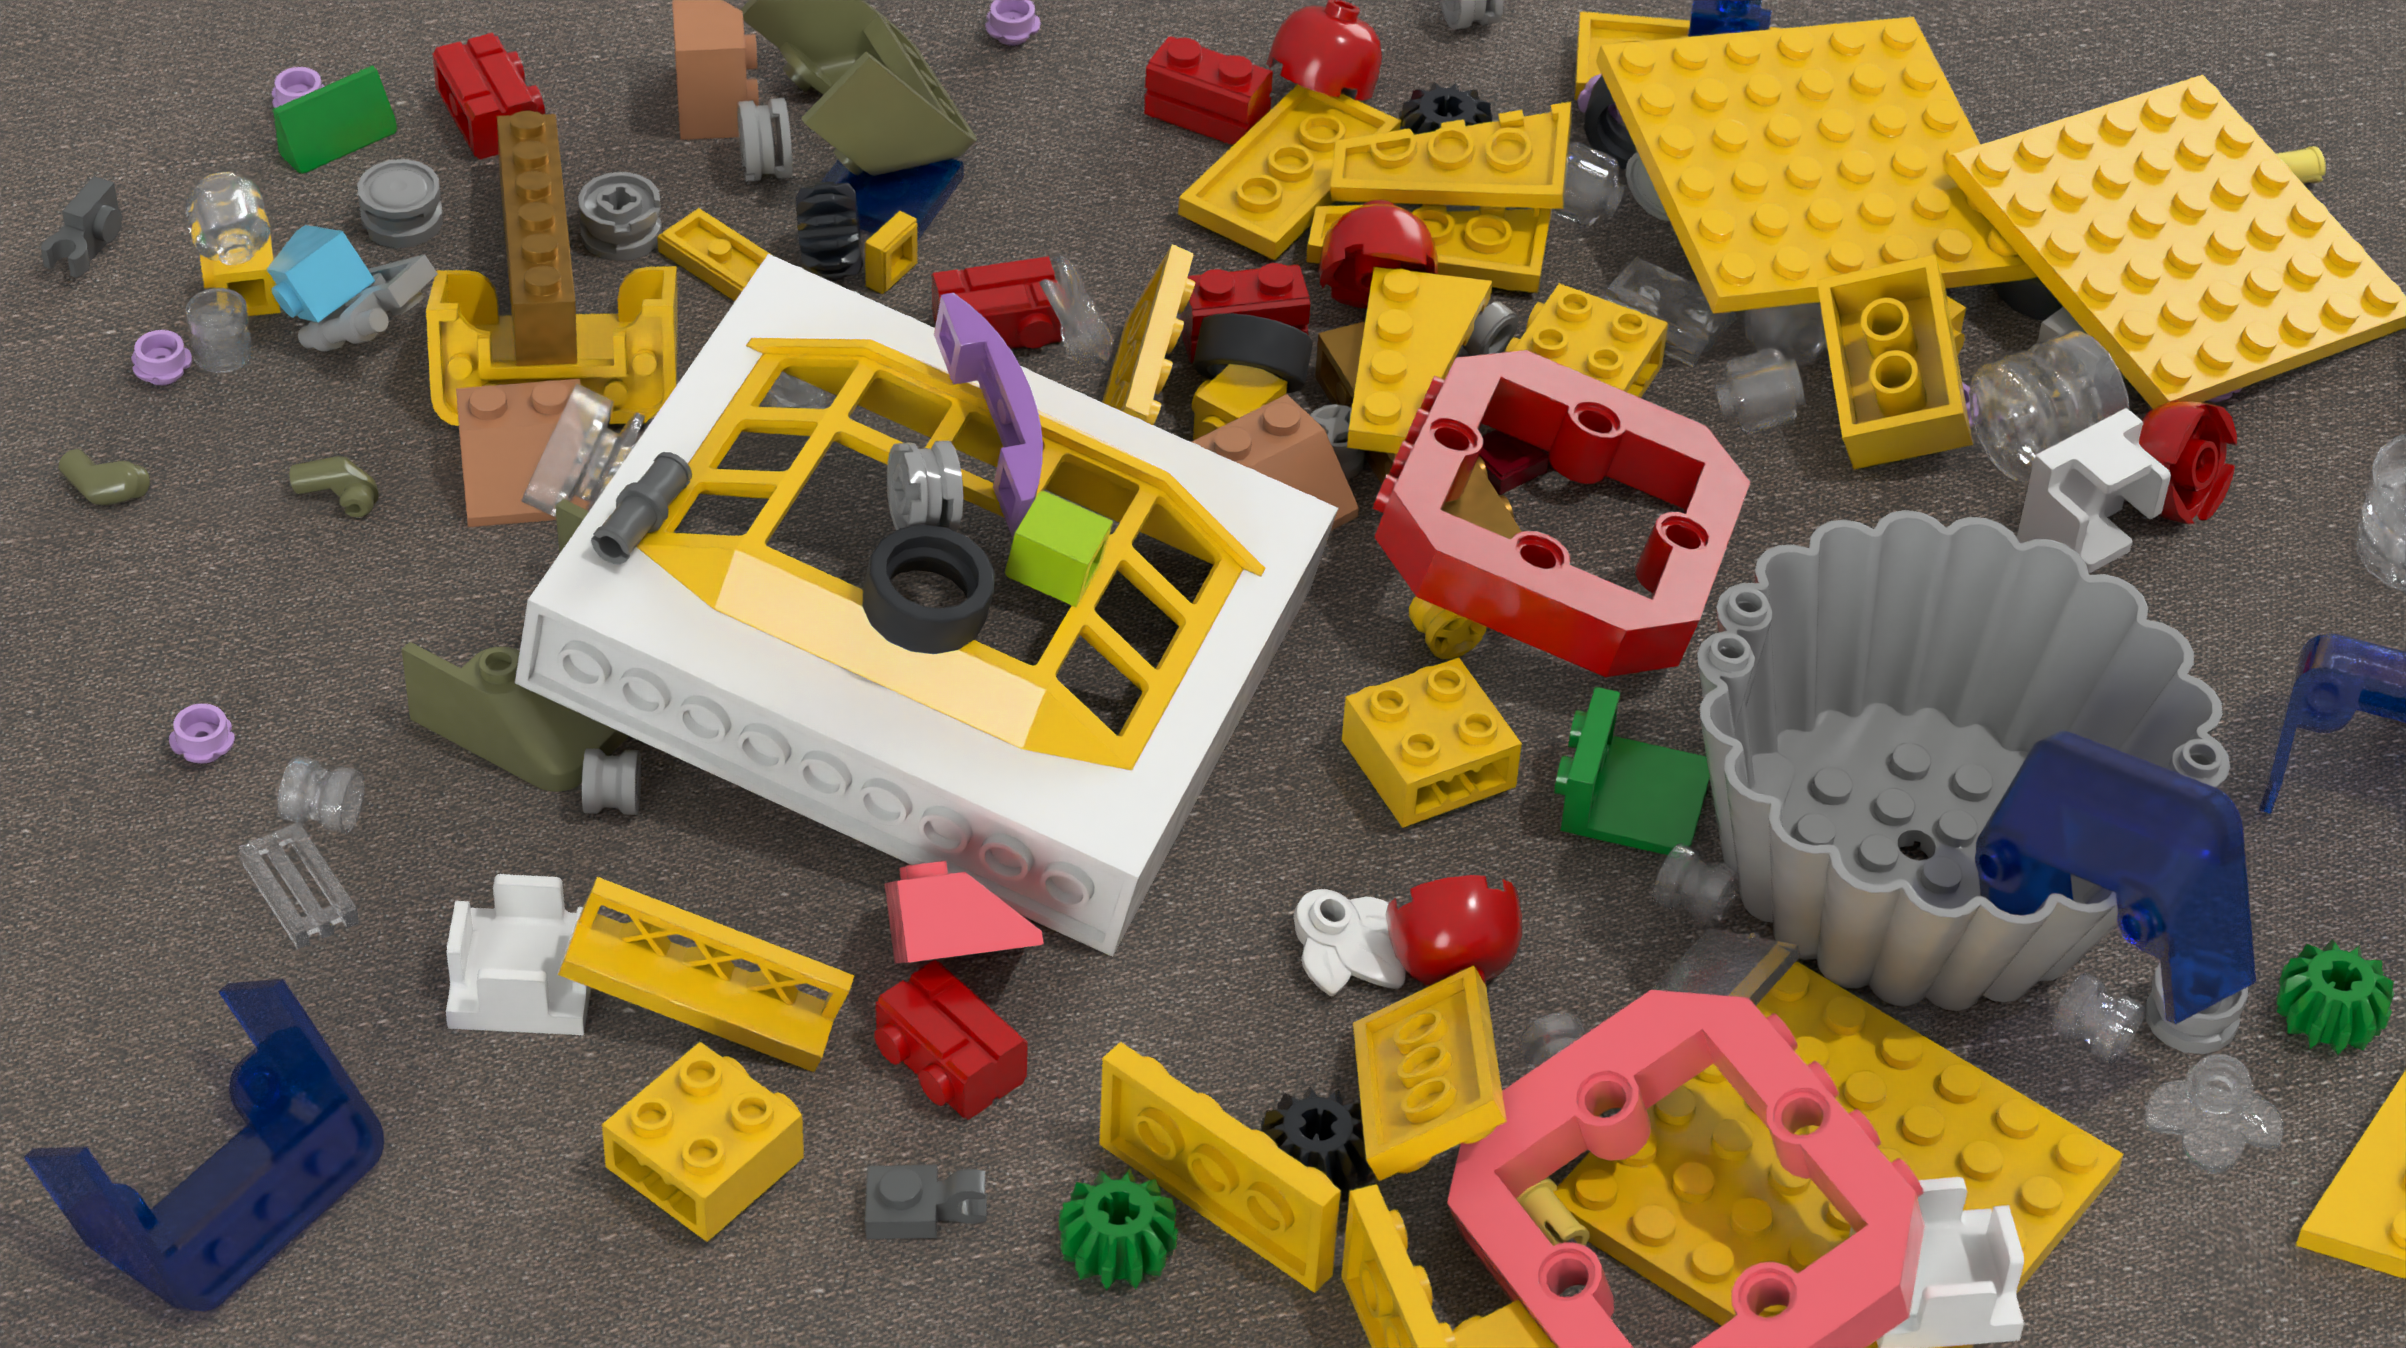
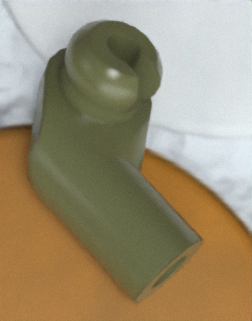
[58,449,150,506]
[289,456,379,517]

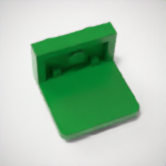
[1554,687,1710,857]

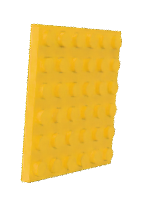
[1596,17,2037,314]
[1945,75,2406,409]
[1553,950,2124,1348]

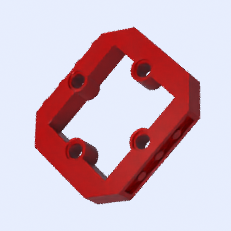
[1372,350,1751,677]

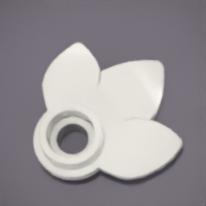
[1294,889,1406,997]

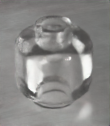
[1552,141,1626,227]
[185,172,271,265]
[1743,302,1827,368]
[1714,349,1806,434]

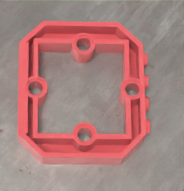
[1447,990,1925,1348]

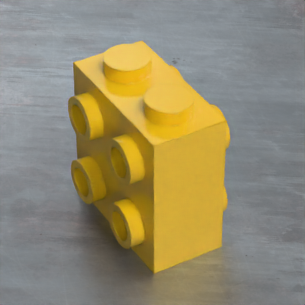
[1505,283,1668,398]
[1342,657,1522,828]
[602,1042,804,1242]

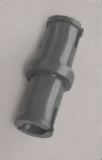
[591,452,692,564]

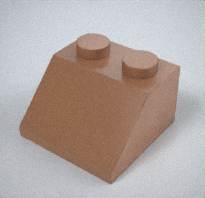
[672,0,759,140]
[456,379,592,527]
[1192,394,1359,531]

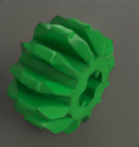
[2276,939,2394,1055]
[1058,1168,1178,1291]

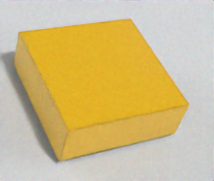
[865,211,918,294]

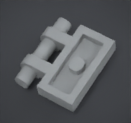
[298,254,438,351]

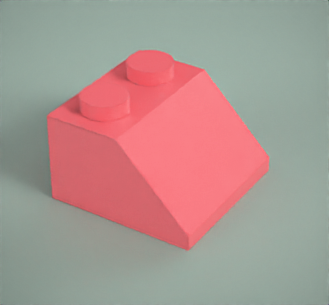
[885,861,1044,963]

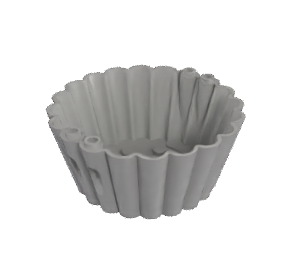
[1697,510,2230,1011]

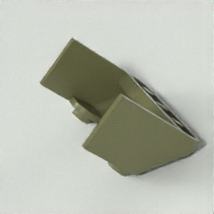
[740,0,977,176]
[401,499,629,792]

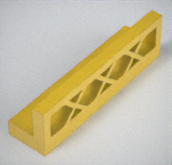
[558,877,854,1072]

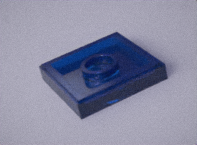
[820,159,964,242]

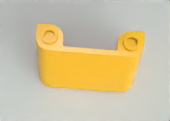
[426,266,678,426]

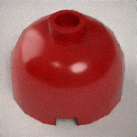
[1266,0,1382,101]
[1319,200,1438,309]
[2139,401,2237,524]
[1385,875,1522,987]

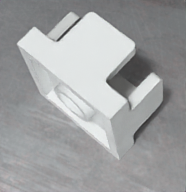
[2017,408,2171,573]
[446,874,591,1035]
[1849,1177,2024,1348]

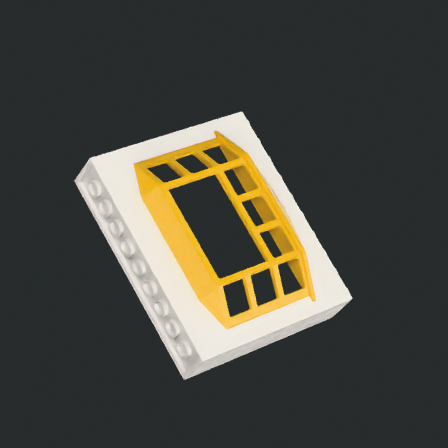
[515,254,1338,957]

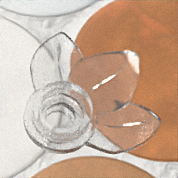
[1039,255,1113,367]
[2144,1054,2283,1174]

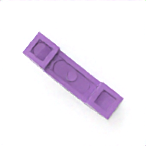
[934,293,1043,539]

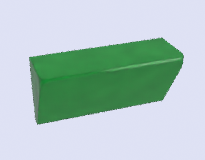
[273,65,397,174]

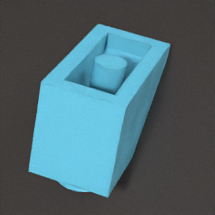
[267,225,375,322]

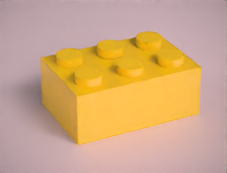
[1816,254,1973,470]

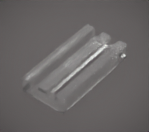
[238,822,359,949]

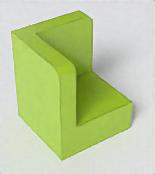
[1005,491,1113,607]

